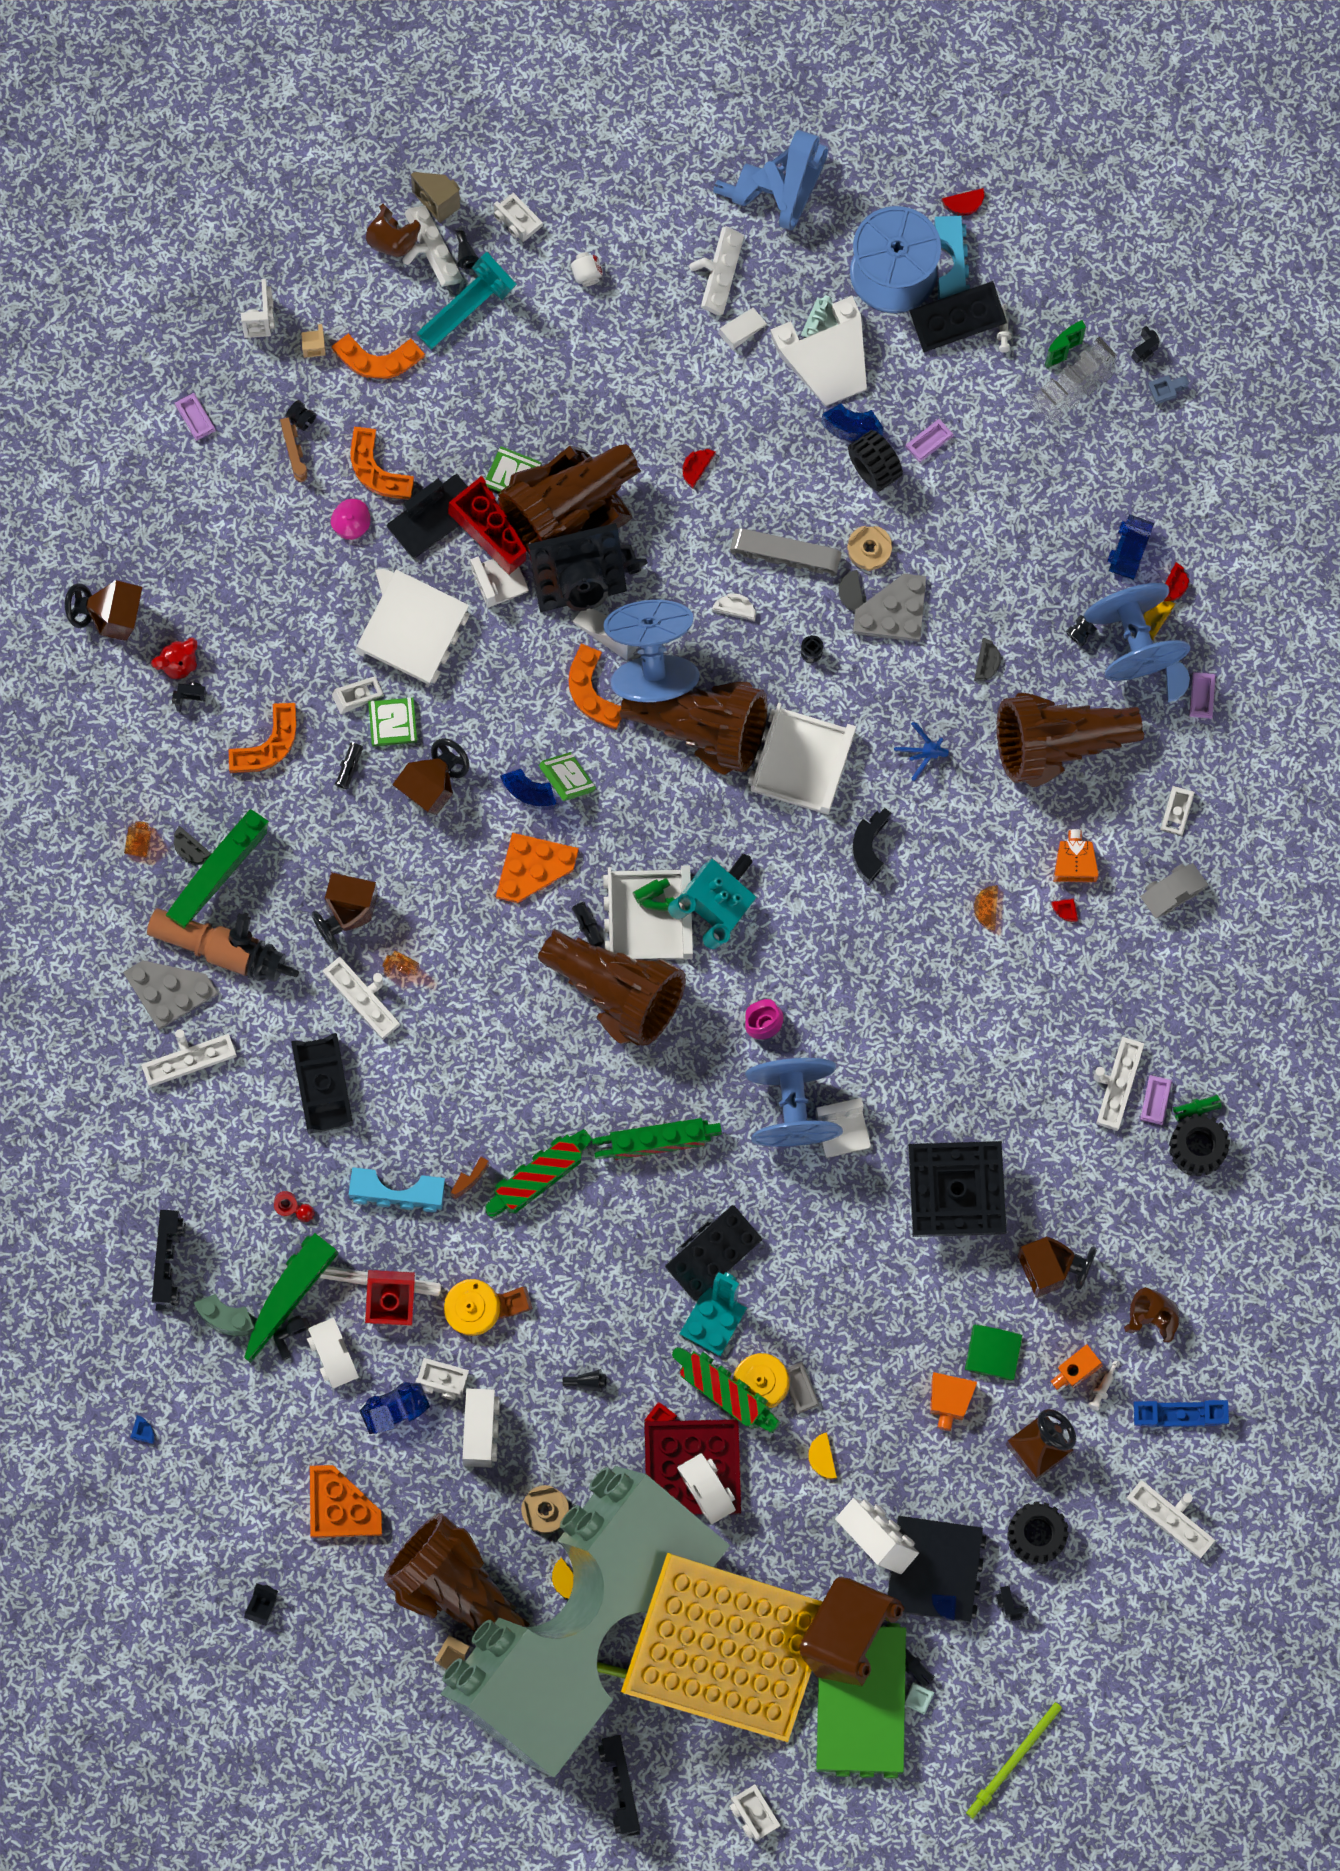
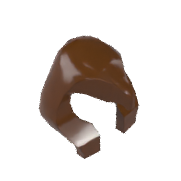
[366,204,421,257]
[1124,1287,1180,1343]

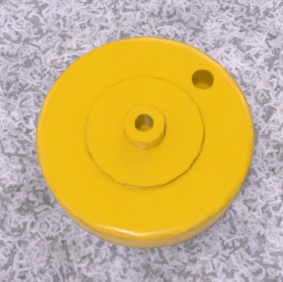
[444,1279,500,1336]
[733,1353,790,1408]

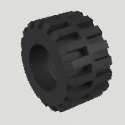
[848,430,903,492]
[1169,1114,1230,1176]
[1007,1502,1069,1565]

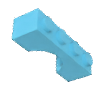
[934,216,970,300]
[349,1167,445,1213]

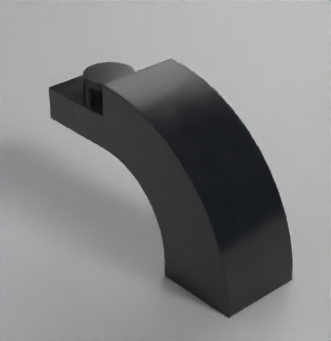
[852,808,892,886]

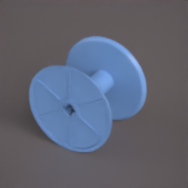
[850,206,941,313]
[1084,583,1190,681]
[604,600,700,702]
[745,1058,843,1147]

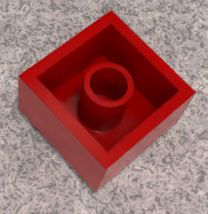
[365,1270,415,1326]

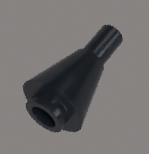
[456,230,479,270]
[562,1369,607,1392]

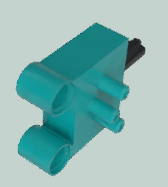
[668,854,757,949]

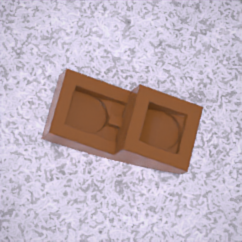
[450,1156,489,1199]
[497,1287,533,1320]

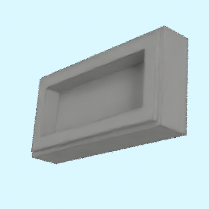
[786,1362,819,1414]

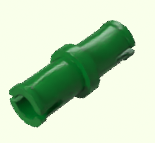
[1173,1094,1222,1121]

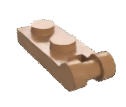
[280,417,308,482]

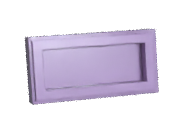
[175,393,216,441]
[905,419,954,463]
[1189,672,1216,719]
[1140,1075,1172,1125]

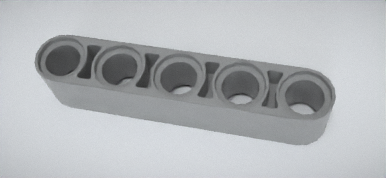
[730,528,842,576]

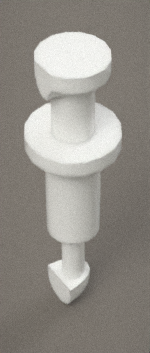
[997,303,1012,353]
[1088,1361,1120,1411]

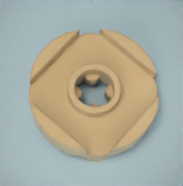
[847,526,892,571]
[521,1485,569,1534]

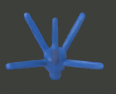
[894,722,949,781]

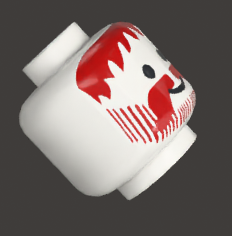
[571,252,603,287]

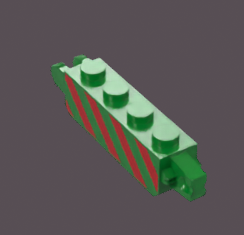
[592,1118,722,1160]
[485,1129,592,1218]
[672,1347,781,1433]

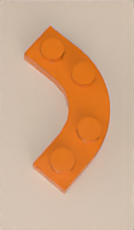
[331,333,425,379]
[350,426,414,500]
[568,643,622,730]
[228,703,296,773]

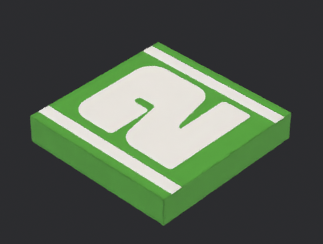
[485,446,542,494]
[368,698,417,747]
[538,752,596,801]

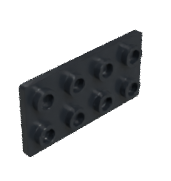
[387,474,468,559]
[665,1205,762,1300]

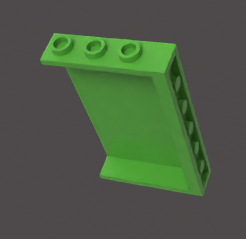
[816,1623,906,1778]

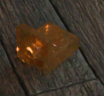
[124,821,154,858]
[382,950,420,977]

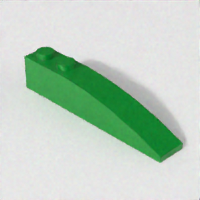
[166,809,269,929]
[244,1233,339,1363]

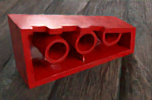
[448,476,527,575]

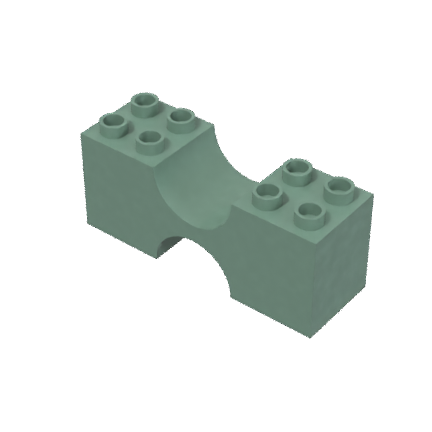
[440,1466,730,1778]

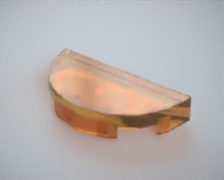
[973,885,998,931]

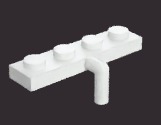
[403,206,463,287]
[689,226,744,315]
[322,957,400,1040]
[141,1029,237,1088]
[1093,1037,1144,1131]
[1126,1480,1215,1560]

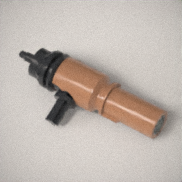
[147,908,299,982]

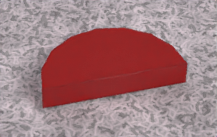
[941,188,984,216]
[682,449,716,489]
[1163,562,1189,601]

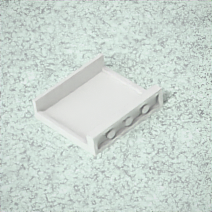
[355,570,470,688]
[748,703,856,815]
[603,865,693,960]

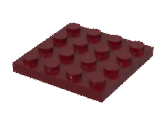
[644,1419,741,1516]

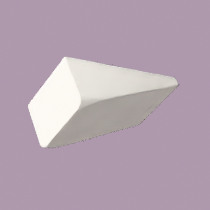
[719,308,767,350]
[332,676,384,714]
[1160,786,1195,836]

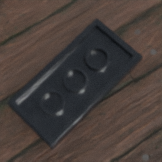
[909,281,1007,353]

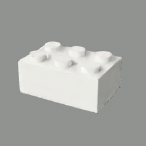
[462,1388,500,1468]
[835,1498,919,1574]

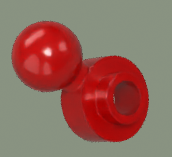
[274,1191,315,1222]

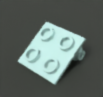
[801,295,838,338]

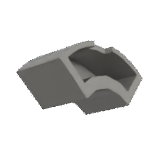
[1140,863,1208,919]

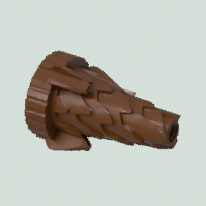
[498,444,641,553]
[620,682,768,775]
[996,693,1145,787]
[538,929,686,1046]
[383,1513,530,1632]

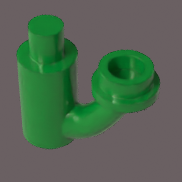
[632,878,674,911]

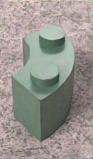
[194,1294,254,1336]

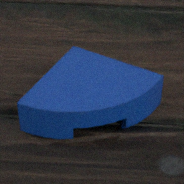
[130,1415,154,1445]

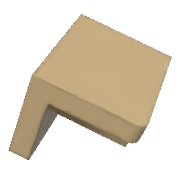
[301,324,326,358]
[435,1635,470,1669]

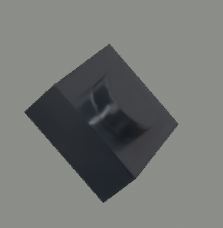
[1131,326,1160,364]
[620,544,648,575]
[172,682,207,712]
[244,1583,278,1626]
[995,1585,1029,1621]

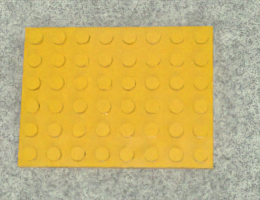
[621,1553,823,1742]

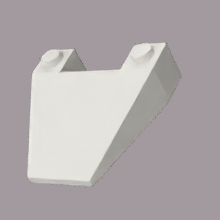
[770,296,867,406]

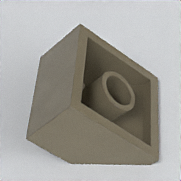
[411,172,461,223]

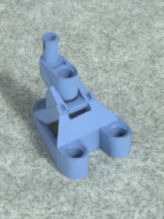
[713,130,828,230]

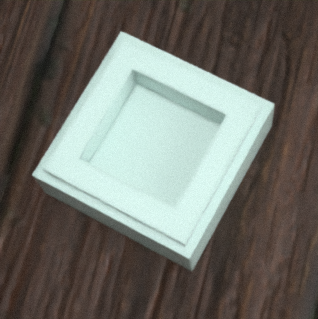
[905,1683,934,1715]

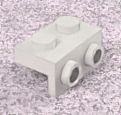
[493,192,543,242]
[415,1358,469,1400]
[729,1785,781,1841]

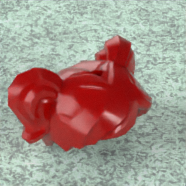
[151,637,198,679]

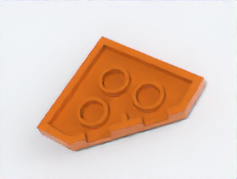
[496,832,579,903]
[310,1465,382,1538]

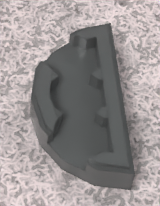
[838,570,863,613]
[974,638,1001,681]
[173,826,212,863]

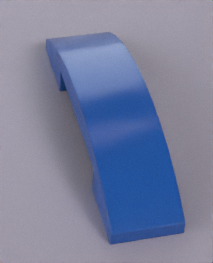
[1134,1400,1229,1427]

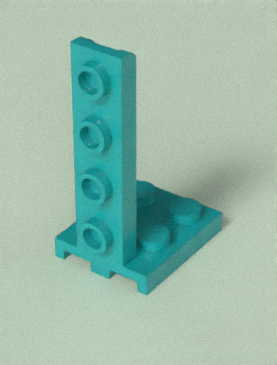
[416,251,517,350]
[679,1272,747,1357]

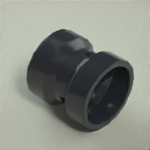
[285,400,317,431]
[1065,615,1097,647]
[800,635,824,663]

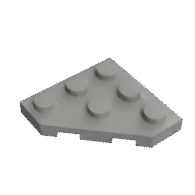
[852,573,926,642]
[123,960,218,1030]

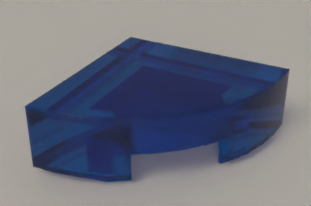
[932,1594,956,1621]

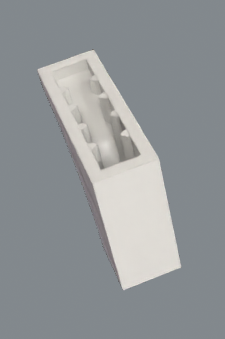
[573,608,638,661]

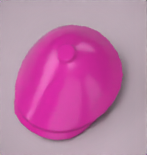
[331,499,371,540]
[745,999,784,1040]

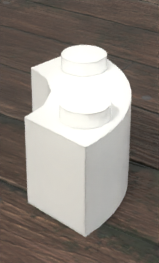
[307,1317,359,1388]
[677,1453,736,1525]

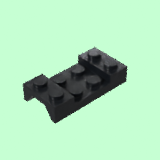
[291,1033,354,1134]
[152,1210,186,1312]
[598,1735,641,1839]

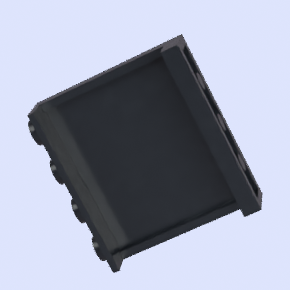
[887,1515,987,1625]

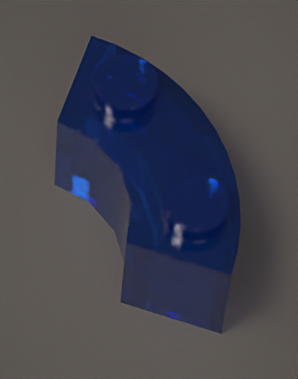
[821,403,884,442]
[1107,514,1154,580]
[500,769,560,810]
[359,1382,430,1434]

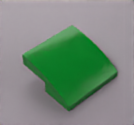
[1045,320,1086,368]
[965,1324,1023,1381]

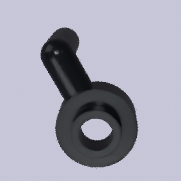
[273,1315,311,1361]

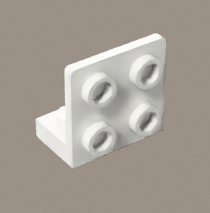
[241,279,275,338]
[470,556,529,608]
[815,1098,871,1158]

